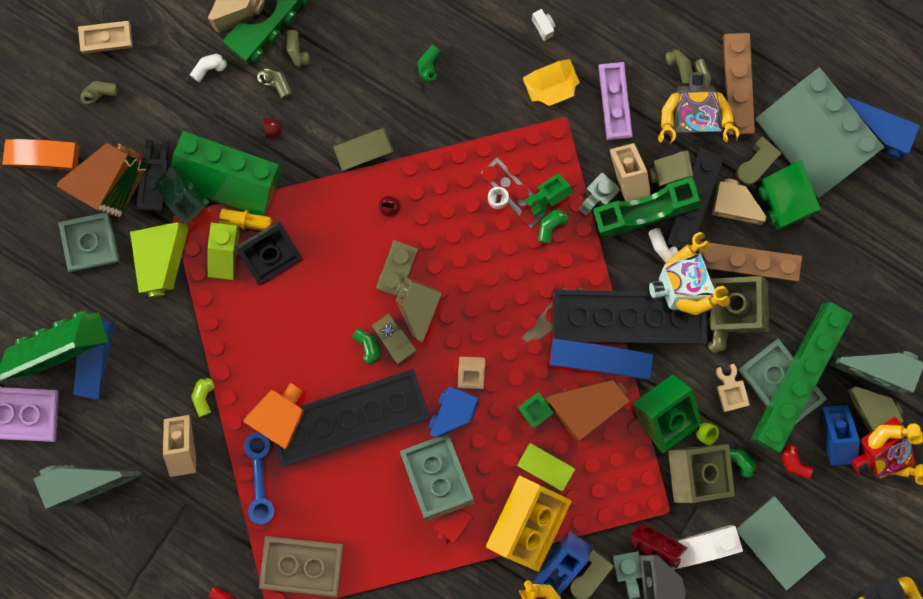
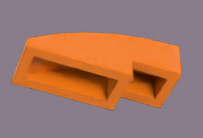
[2,139,80,171]

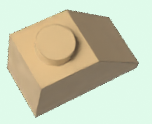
[610,143,651,201]
[711,179,766,225]
[163,415,196,477]

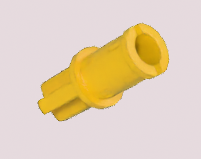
[219,208,272,231]

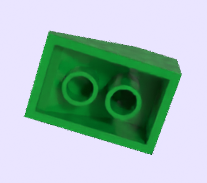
[758,160,820,230]

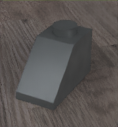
[640,555,686,599]

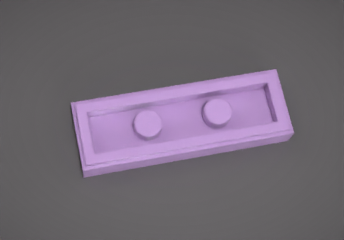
[598,62,633,141]

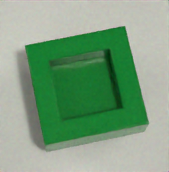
[518,392,554,428]

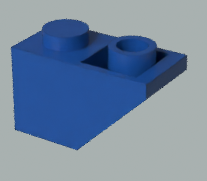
[429,387,481,437]

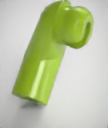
[191,378,214,417]

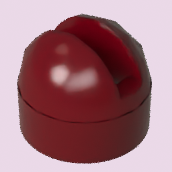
[263,118,282,139]
[379,196,401,217]

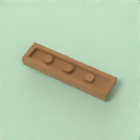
[723,33,755,136]
[697,241,802,282]

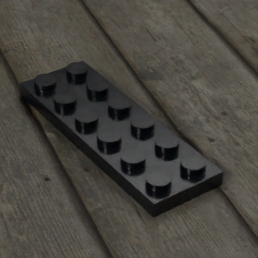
[552,290,707,345]
[273,369,430,467]

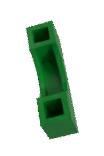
[223,0,311,66]
[593,176,702,239]

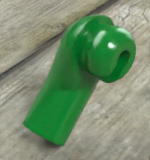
[417,45,441,82]
[538,210,568,244]
[352,327,381,365]
[730,449,756,478]

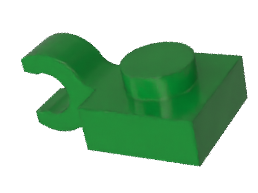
[526,173,573,216]

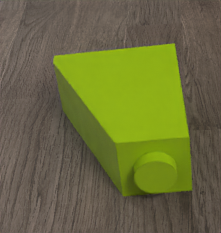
[130,222,188,298]

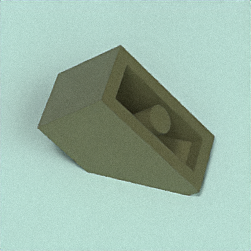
[649,150,693,190]
[847,387,904,433]

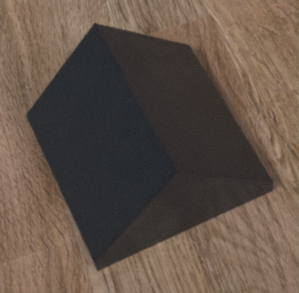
[235,221,303,285]

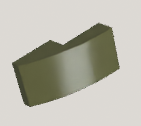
[333,128,394,171]

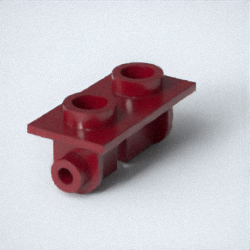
[630,524,688,568]

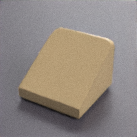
[458,357,485,389]

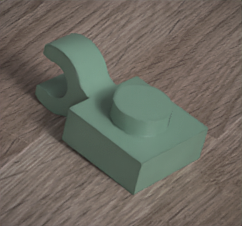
[579,172,621,216]
[612,551,642,599]

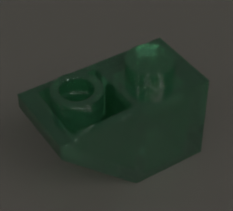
[155,165,209,225]

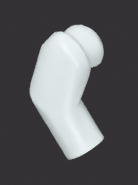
[190,54,227,82]
[648,228,678,262]

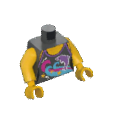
[658,72,739,144]

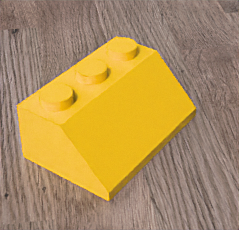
[486,476,572,572]

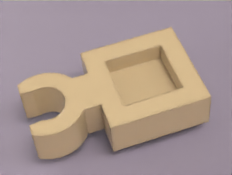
[716,364,750,412]

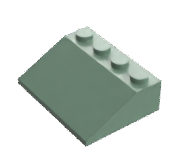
[754,67,884,198]
[34,465,142,509]

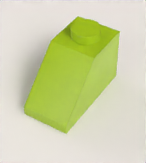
[208,223,240,281]

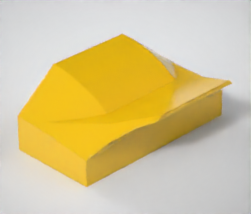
[523,59,580,106]

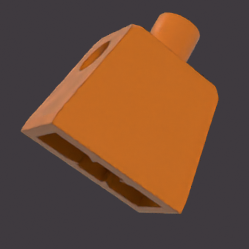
[243,383,305,449]

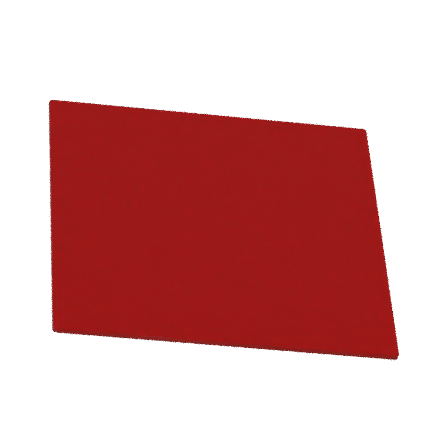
[173,117,670,599]

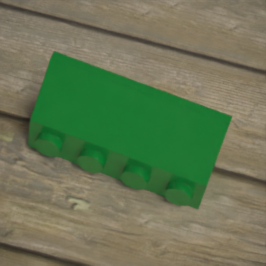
[169,131,282,216]
[0,310,109,381]

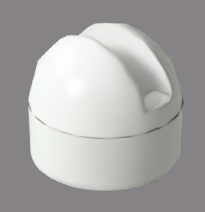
[488,187,509,209]

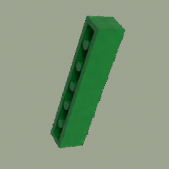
[750,302,853,452]

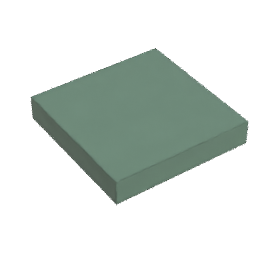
[58,213,120,273]

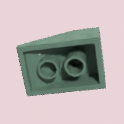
[829,351,923,394]

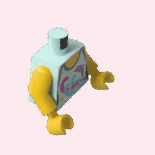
[649,232,730,315]

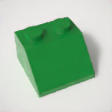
[633,375,702,453]

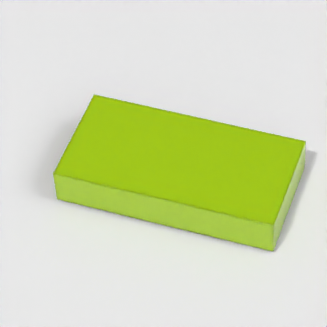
[517,443,575,492]

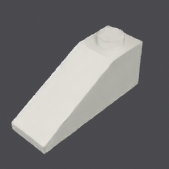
[672,525,743,570]

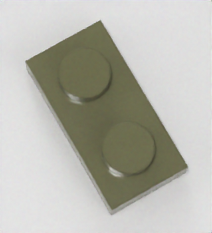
[376,240,418,295]

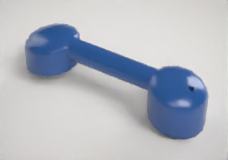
[244,432,274,525]

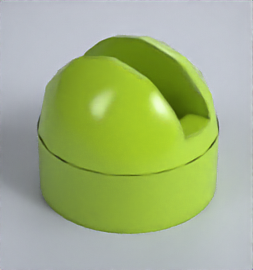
[696,423,719,445]

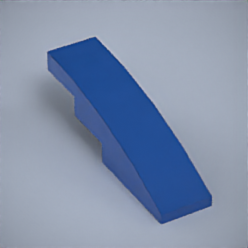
[549,339,653,380]

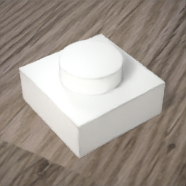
[532,9,555,41]

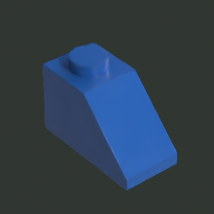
[822,405,860,465]

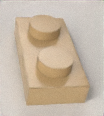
[78,21,133,54]

